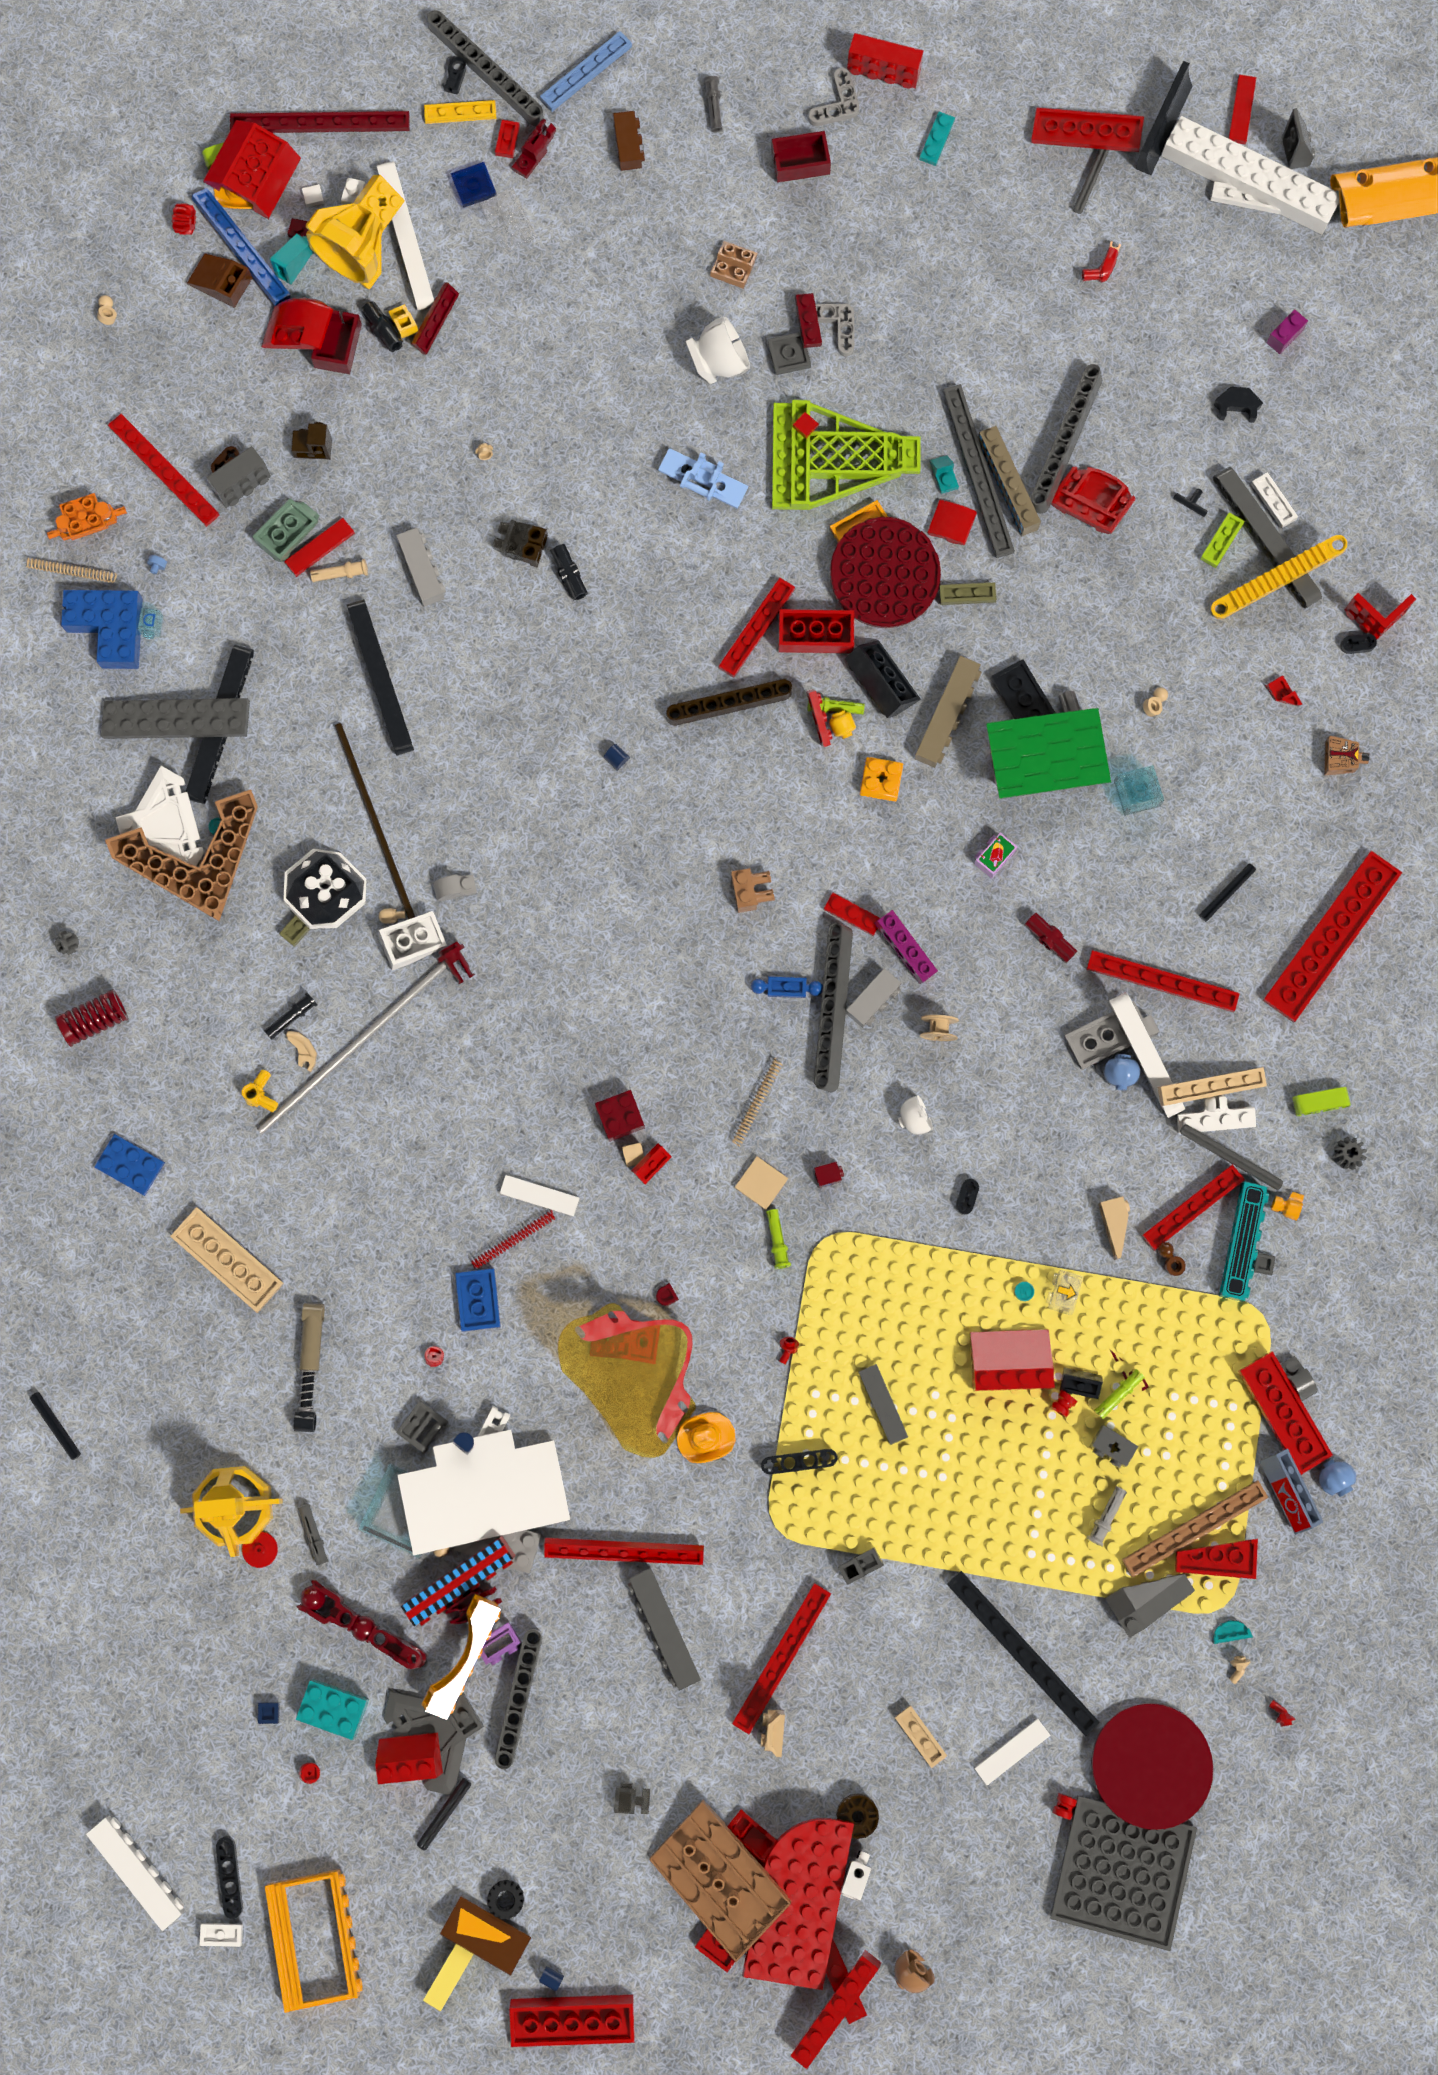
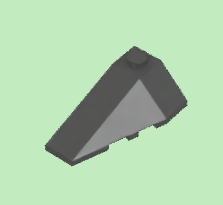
[1106,1573,1195,1638]

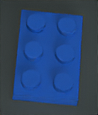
[94,1134,165,1196]
[455,1268,501,1332]

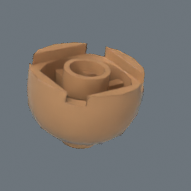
[894,1949,935,1993]

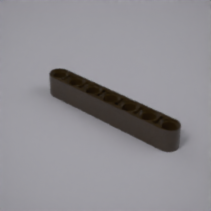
[666,679,792,726]

